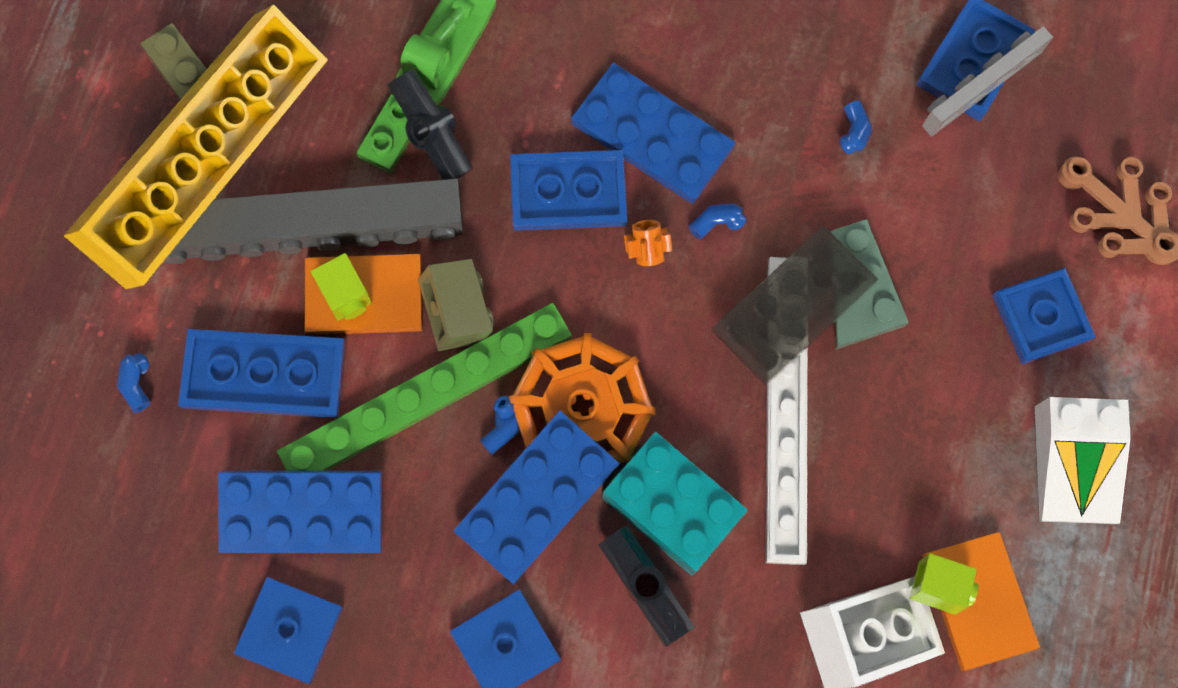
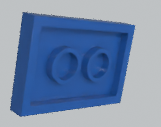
[916,0,1036,122]
[510,150,627,231]

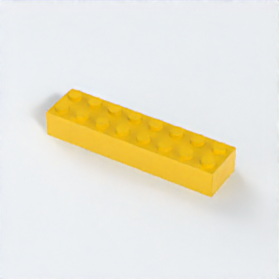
[63,4,328,289]

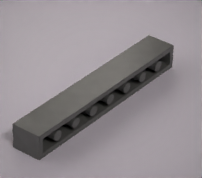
[163,179,463,264]

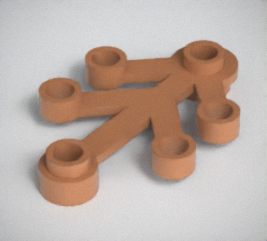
[1058,156,1178,265]

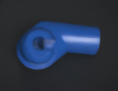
[839,100,872,154]
[688,203,746,240]
[117,353,151,413]
[480,396,520,455]

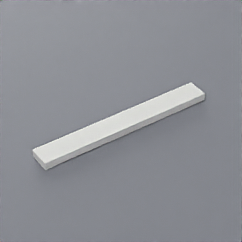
[765,257,808,565]

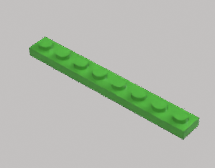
[277,303,572,471]

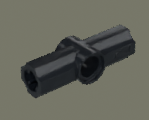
[387,69,474,180]
[598,526,695,647]

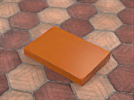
[305,254,423,335]
[922,532,1040,671]

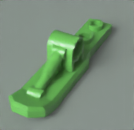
[357,0,496,174]

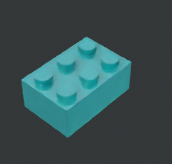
[602,432,748,576]

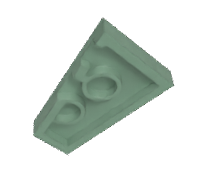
[829,219,909,350]

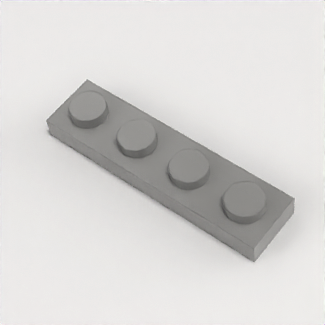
[922,26,1053,137]

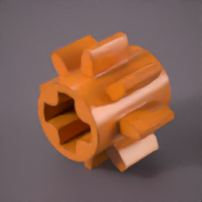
[624,220,673,266]

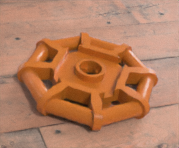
[509,333,656,464]

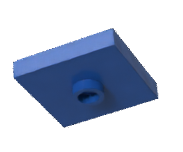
[992,268,1096,365]
[234,577,343,684]
[449,589,561,688]

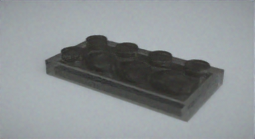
[712,226,878,386]

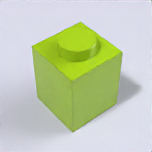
[310,253,372,321]
[909,553,979,615]

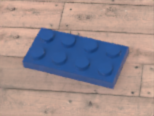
[571,62,736,204]
[178,329,346,418]
[454,411,620,584]
[218,470,382,553]

